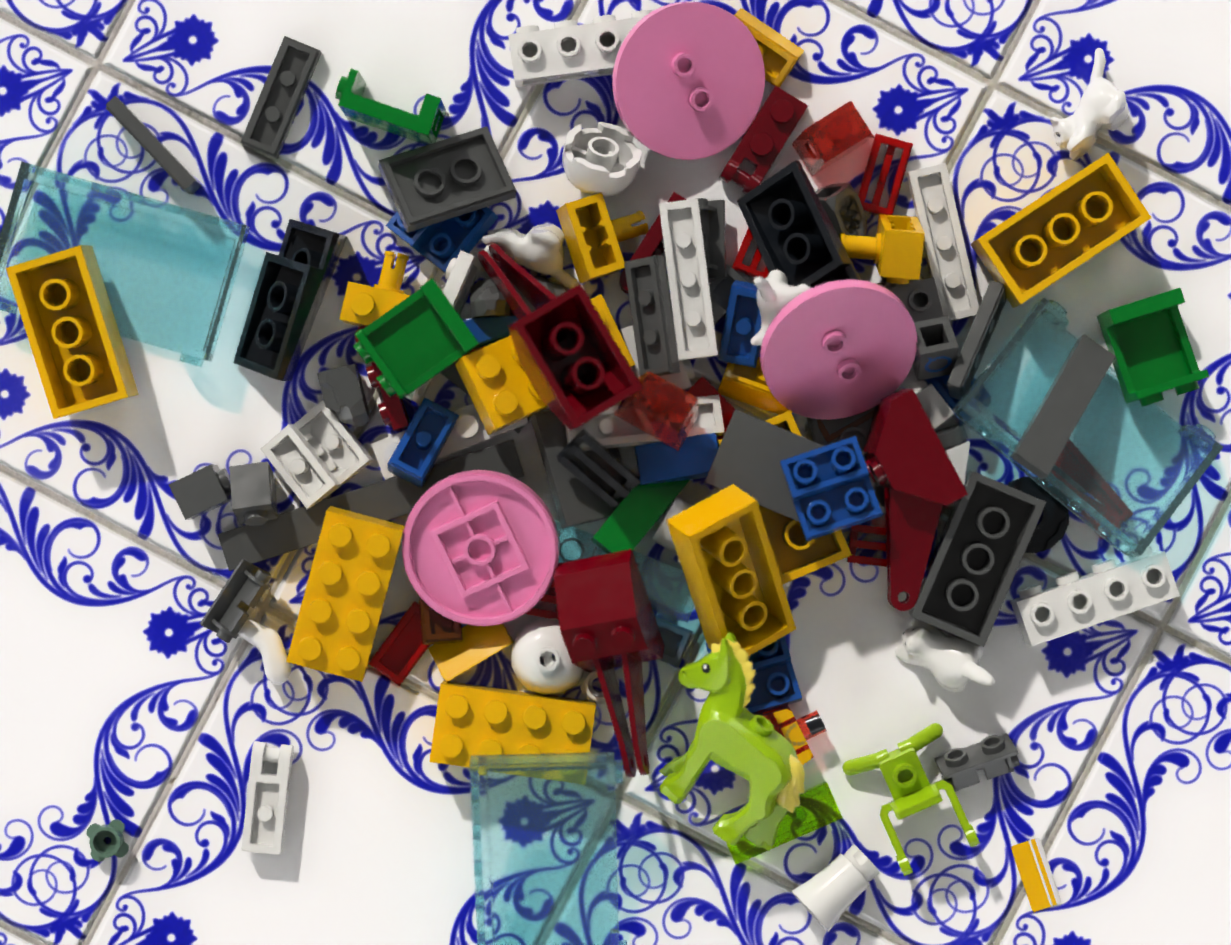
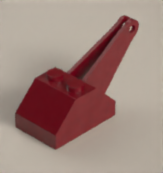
[477,243,643,431]
[863,388,968,611]
[553,549,665,778]

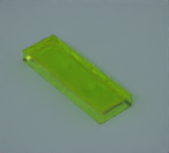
[726,781,842,864]

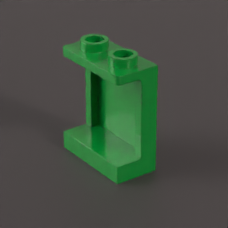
[335,68,447,145]
[353,278,479,399]
[1097,287,1209,407]

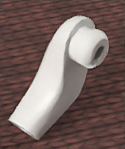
[238,619,291,684]

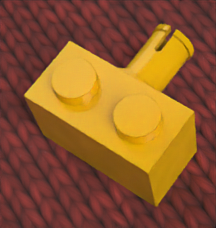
[556,192,649,284]
[840,214,925,284]
[339,251,411,326]

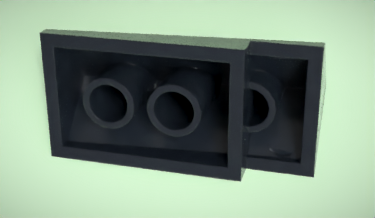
[737,160,862,288]
[233,219,348,381]

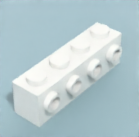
[508,10,654,87]
[1010,546,1180,646]

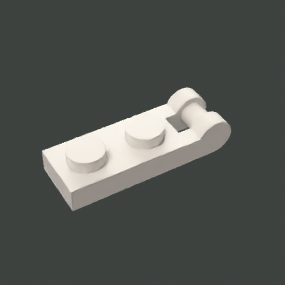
[241,741,294,855]

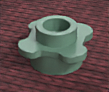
[86,819,129,862]

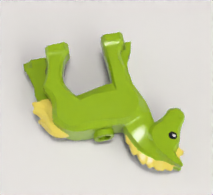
[659,632,805,851]

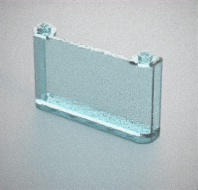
[0,161,250,367]
[953,298,1223,557]
[470,752,627,945]

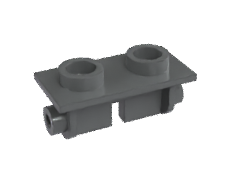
[696,198,727,279]
[200,559,272,643]
[934,733,1020,792]

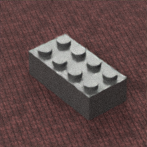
[908,470,1046,647]

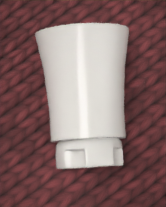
[791,845,880,932]

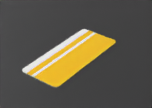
[1011,837,1061,912]

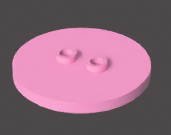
[612,1,765,160]
[760,280,917,420]
[402,470,560,626]

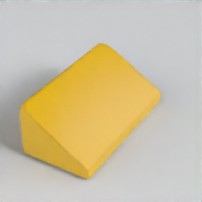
[734,8,804,88]
[718,357,792,415]
[428,623,514,683]

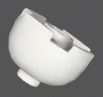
[562,122,642,197]
[510,618,584,695]

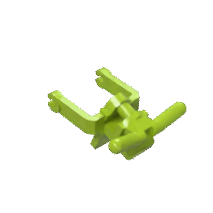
[842,723,980,876]

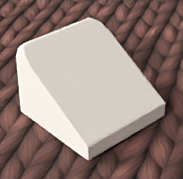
[916,384,954,429]
[945,441,970,486]

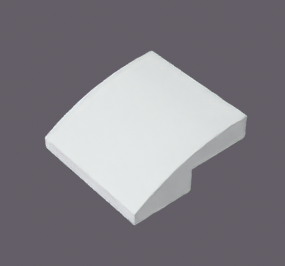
[260,400,374,509]

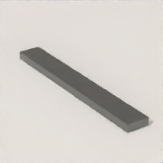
[217,439,525,571]

